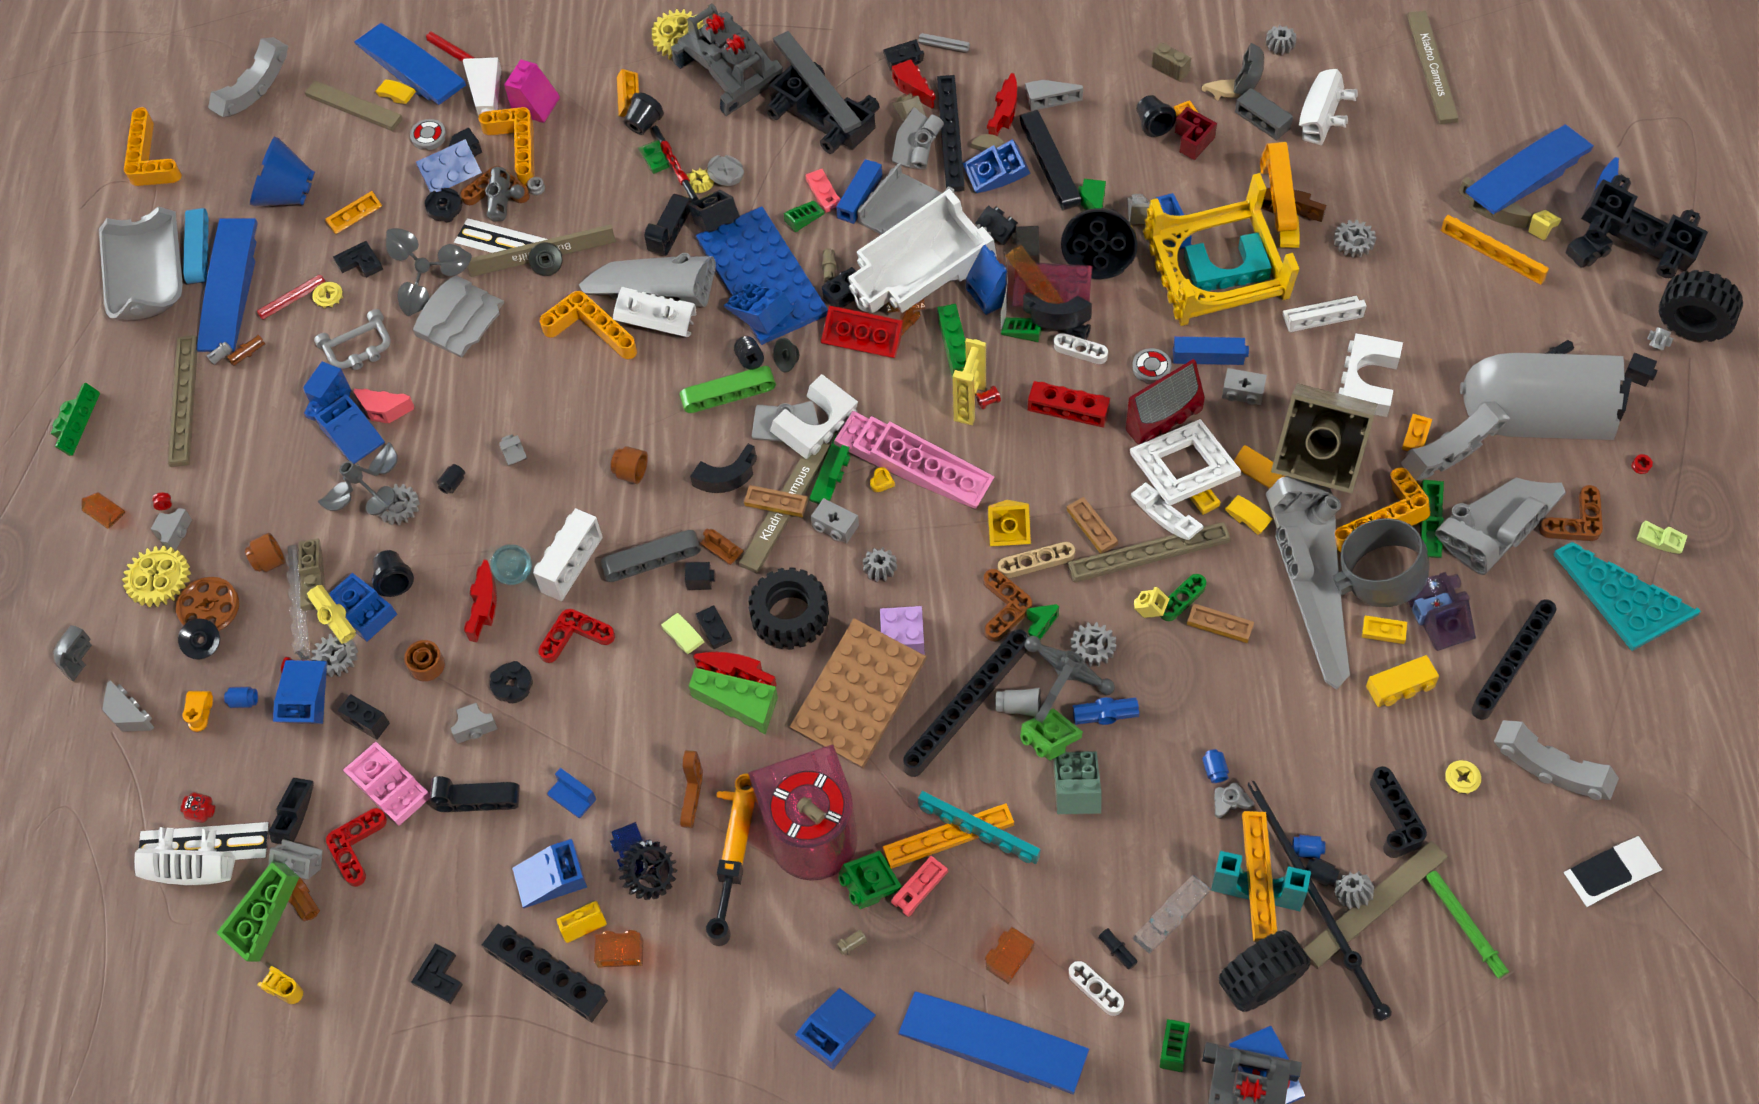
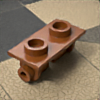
[700,528,744,565]

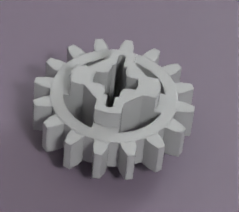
[1333,220,1376,258]
[378,484,420,525]
[1071,622,1116,667]
[311,634,358,677]

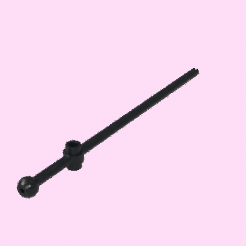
[1248,781,1392,1022]

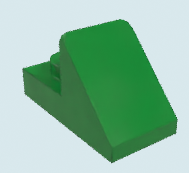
[638,140,670,174]
[1027,604,1059,640]

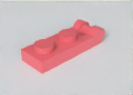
[805,169,841,213]
[891,856,948,917]

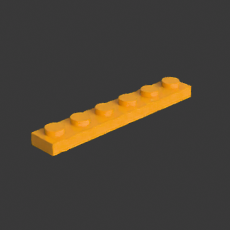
[1441,215,1549,285]
[883,803,1014,869]
[1242,811,1277,942]

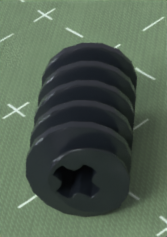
[734,336,764,370]

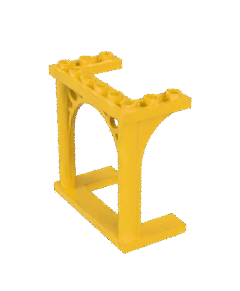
[1143,173,1299,326]

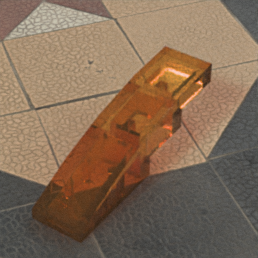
[1005,244,1065,304]

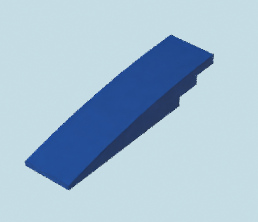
[354,23,466,105]
[1465,124,1594,215]
[197,218,258,352]
[898,991,1089,1095]

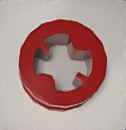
[1631,454,1653,474]
[152,492,172,511]

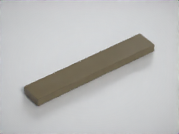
[305,81,403,131]

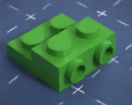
[1020,708,1083,761]

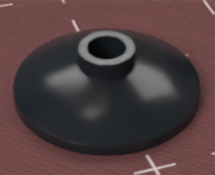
[178,619,220,660]

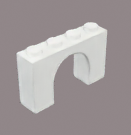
[1339,333,1403,417]
[770,374,858,459]

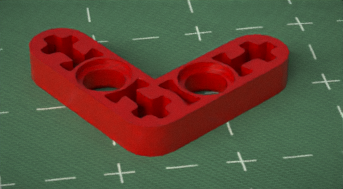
[539,609,615,663]
[326,808,387,887]

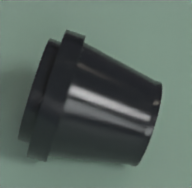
[623,92,664,135]
[1136,95,1177,137]
[372,550,414,597]

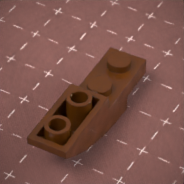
[1261,188,1327,222]

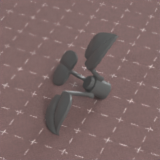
[386,228,472,316]
[318,442,398,516]

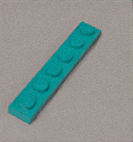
[918,791,1041,864]

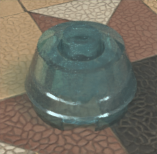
[490,544,532,585]

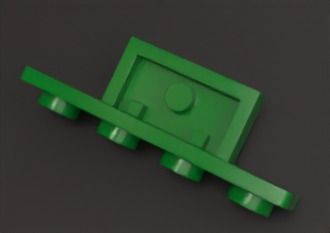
[50,383,100,456]
[809,435,851,504]

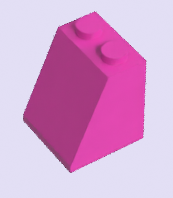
[504,59,560,123]

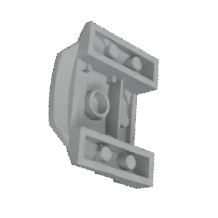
[413,276,504,358]

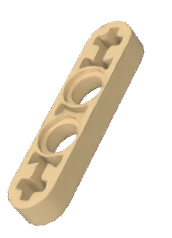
[998,542,1075,578]

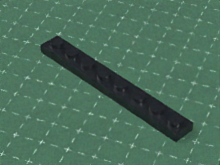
[937,75,965,192]

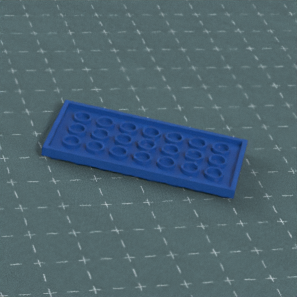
[696,206,828,345]

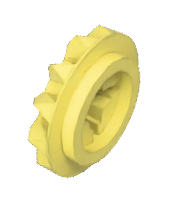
[687,168,714,193]
[313,282,343,309]
[1445,760,1481,795]

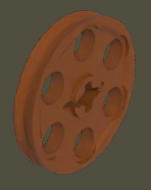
[176,577,239,631]

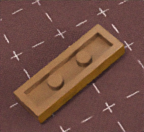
[744,485,808,517]
[1067,497,1118,554]
[1187,603,1254,643]

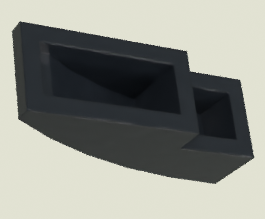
[269,778,314,844]

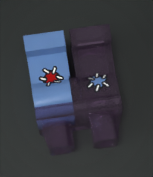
[1408,572,1470,626]

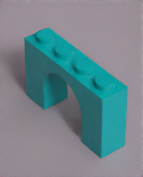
[1184,232,1272,291]
[1211,851,1311,912]

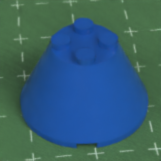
[250,136,315,206]

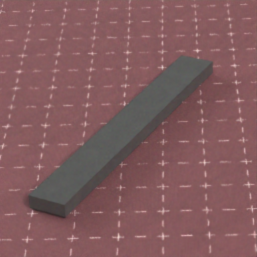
[773,31,861,133]

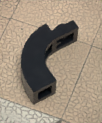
[1023,292,1092,329]
[690,443,757,493]

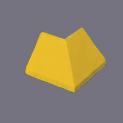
[988,500,1031,546]

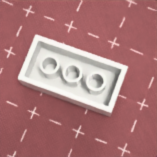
[533,508,603,601]

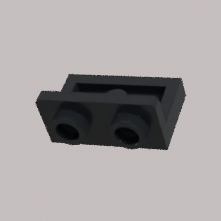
[883,39,924,71]
[975,205,1021,245]

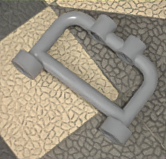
[314,309,391,370]

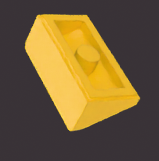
[556,901,607,943]

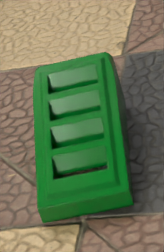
[784,200,825,233]
[1001,317,1043,342]
[1159,1019,1190,1072]

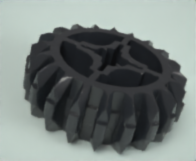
[618,839,678,900]

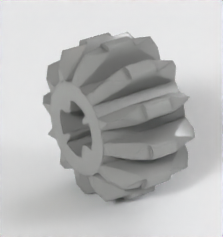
[1266,25,1297,55]
[863,547,897,582]
[1335,871,1374,909]

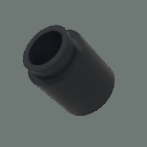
[437,464,465,494]
[1306,857,1340,886]

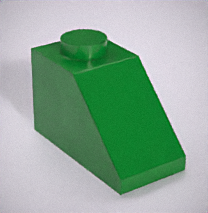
[1078,179,1106,210]

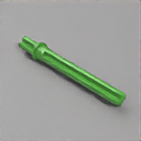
[1426,871,1509,979]

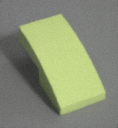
[1637,521,1687,554]
[661,613,704,654]

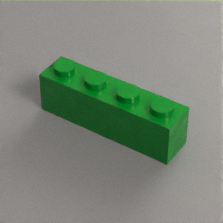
[937,304,966,379]

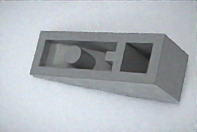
[1025,80,1083,111]

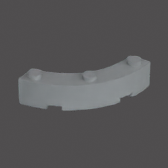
[208,37,288,117]
[1401,401,1511,481]
[1494,720,1619,800]

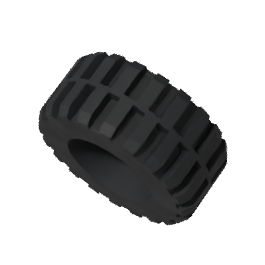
[1658,270,1743,342]
[748,567,829,650]
[1219,930,1311,1012]

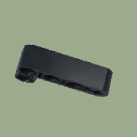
[644,193,692,256]
[1370,766,1427,858]
[430,776,520,812]

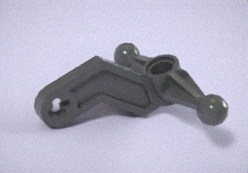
[1025,636,1115,723]

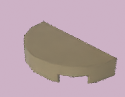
[971,134,1005,151]

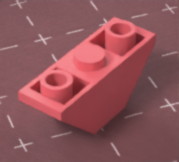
[353,389,414,423]

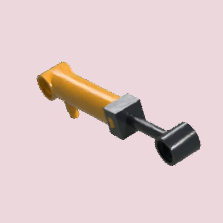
[706,774,758,946]

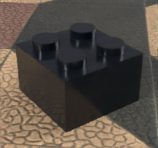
[688,190,740,232]

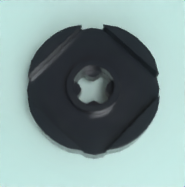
[425,188,463,223]
[490,661,533,704]

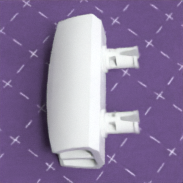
[1299,69,1358,145]
[613,287,696,337]
[135,827,235,885]

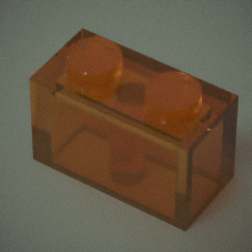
[985,927,1034,985]
[594,930,643,968]

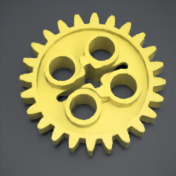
[652,9,704,60]
[122,546,191,607]

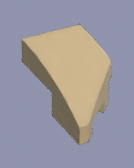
[1201,80,1241,100]

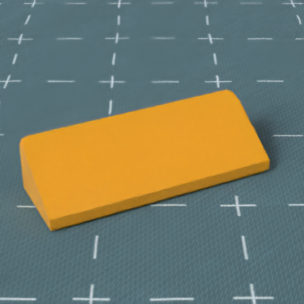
[617,69,639,117]
[325,191,382,234]
[1234,445,1285,489]

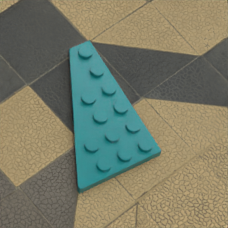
[1553,542,1701,651]

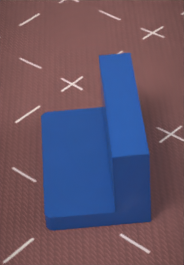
[547,768,596,818]

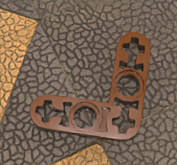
[461,166,530,206]
[1539,485,1603,541]
[984,569,1032,642]
[680,750,703,828]

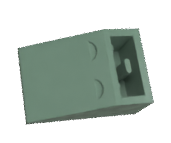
[1054,751,1102,814]

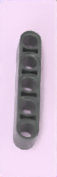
[600,530,701,582]

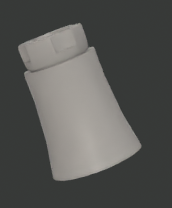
[996,688,1041,717]

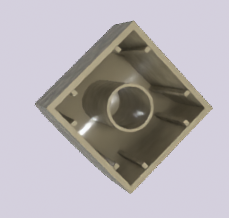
[1271,383,1378,493]

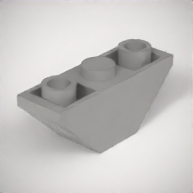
[1127,194,1150,224]
[102,680,154,732]

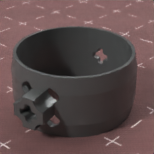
[1332,518,1430,607]

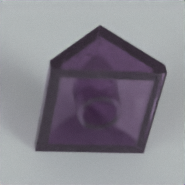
[1423,598,1476,651]

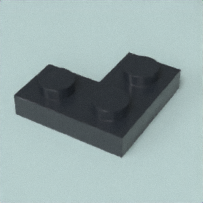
[333,241,383,278]
[411,943,463,1004]

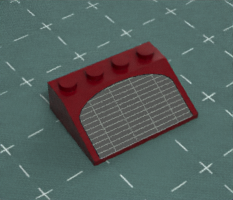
[1126,359,1205,445]

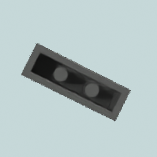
[1235,88,1293,141]

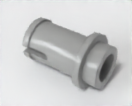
[207,342,232,365]

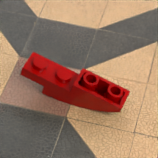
[987,73,1017,136]
[464,559,497,642]
[693,652,777,687]

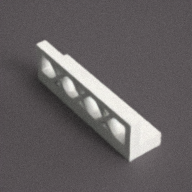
[1282,296,1366,332]

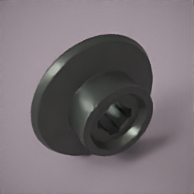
[529,242,563,276]
[773,338,800,372]

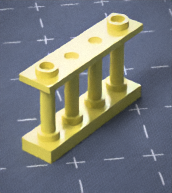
[953,338,986,425]

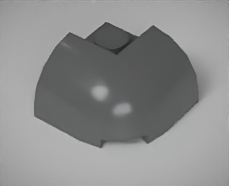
[1234,43,1264,95]
[53,625,92,682]

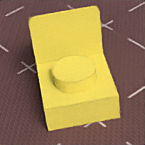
[1529,210,1562,240]

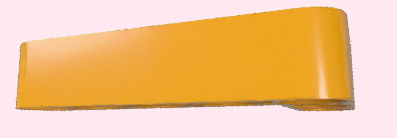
[124,107,182,186]
[478,107,535,187]
[1260,142,1298,232]
[540,291,637,359]
[1334,468,1430,552]

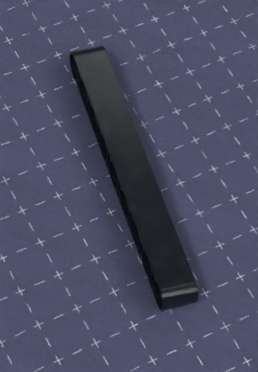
[903,629,1028,777]

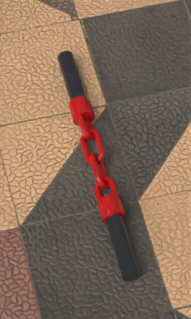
[652,125,698,202]

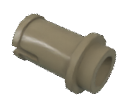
[796,797,826,825]
[837,930,867,956]

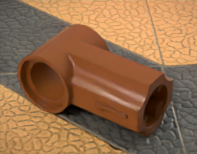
[288,877,320,922]

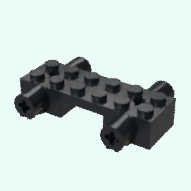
[765,62,880,154]
[1581,174,1708,279]

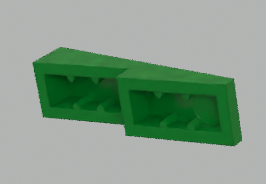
[1420,479,1444,558]

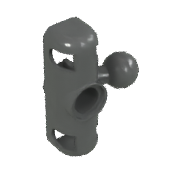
[485,167,525,222]

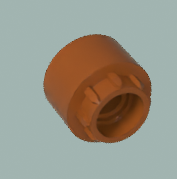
[611,446,648,484]
[245,533,285,572]
[404,640,445,681]

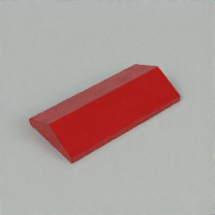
[821,306,903,358]

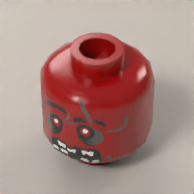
[180,792,216,823]

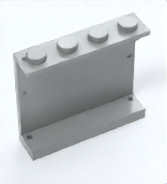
[857,162,955,235]

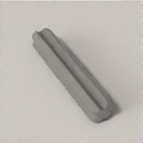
[919,33,970,52]

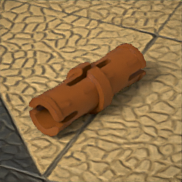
[226,335,265,366]

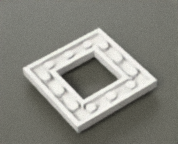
[1130,419,1241,506]

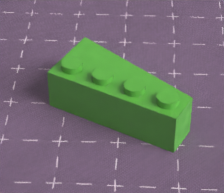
[689,668,778,735]
[217,862,299,962]

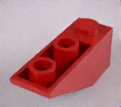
[892,59,936,109]

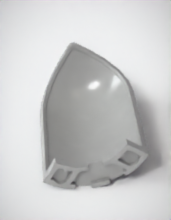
[99,206,183,321]
[1460,353,1624,440]

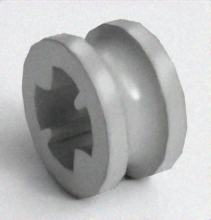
[527,177,545,195]

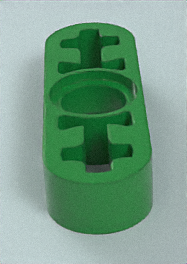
[1160,574,1206,621]

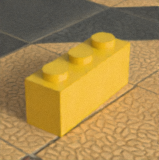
[1366,655,1439,707]

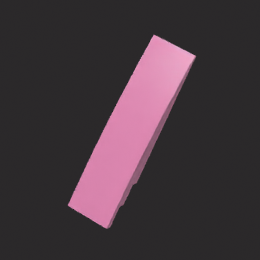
[834,411,994,509]

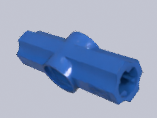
[1072,697,1139,725]

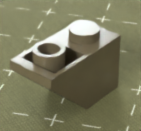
[892,94,926,122]

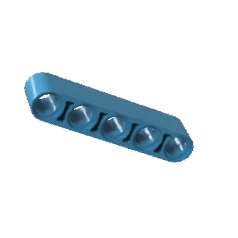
[183,208,209,284]

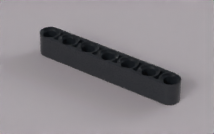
[1019,110,1081,211]
[1471,599,1557,720]

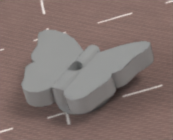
[1214,783,1254,818]

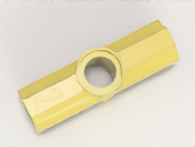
[307,585,356,644]

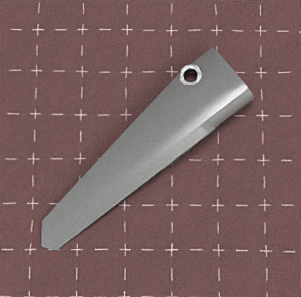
[1266,476,1350,689]

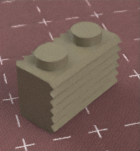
[1151,42,1192,82]

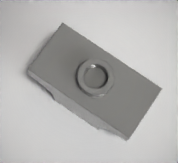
[499,434,527,466]
[151,508,192,551]
[451,703,498,744]

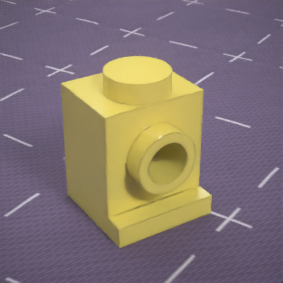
[1134,587,1169,618]

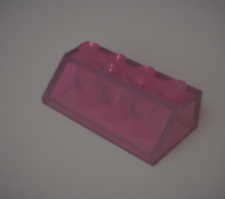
[1013,262,1092,306]

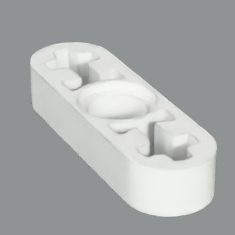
[1054,333,1108,364]
[1069,961,1124,1016]

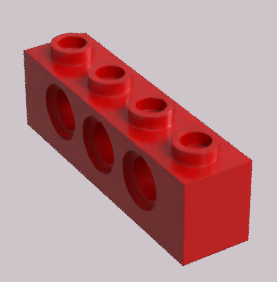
[1027,381,1110,428]

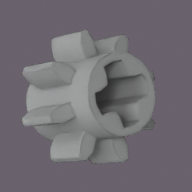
[1647,327,1674,350]

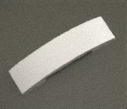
[1131,482,1204,540]

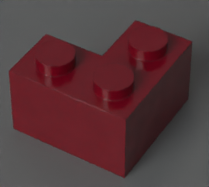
[1175,107,1217,160]

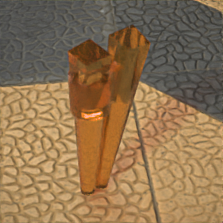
[901,308,921,336]

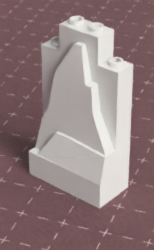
[848,189,997,313]

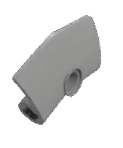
[892,107,944,169]
[752,401,819,442]

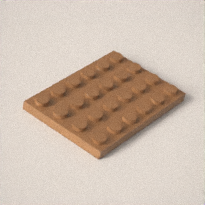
[790,618,927,768]

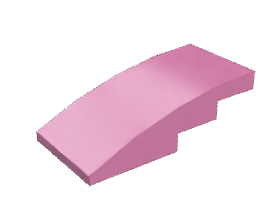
[343,742,430,826]

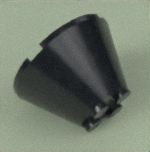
[1061,208,1138,279]

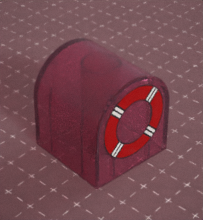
[748,744,858,881]

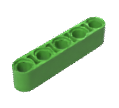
[680,366,776,413]

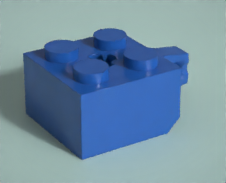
[303,361,352,421]

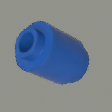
[224,687,258,708]
[1202,749,1229,783]
[1292,835,1325,858]

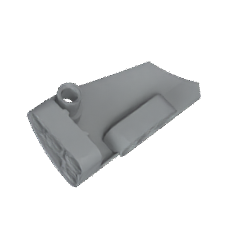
[579,253,716,307]
[1435,477,1566,575]

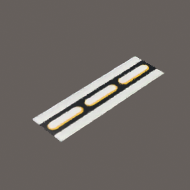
[454,218,550,264]
[139,822,269,860]

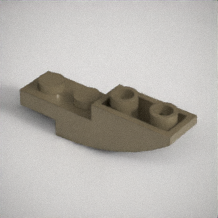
[1459,177,1532,228]
[298,538,325,612]

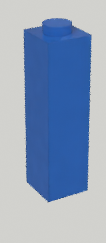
[836,159,883,224]
[1173,336,1249,365]

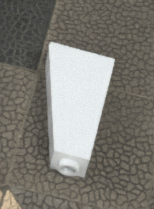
[463,57,502,116]

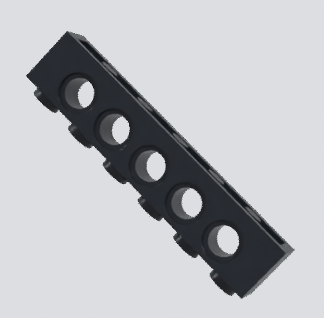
[481,923,608,1023]

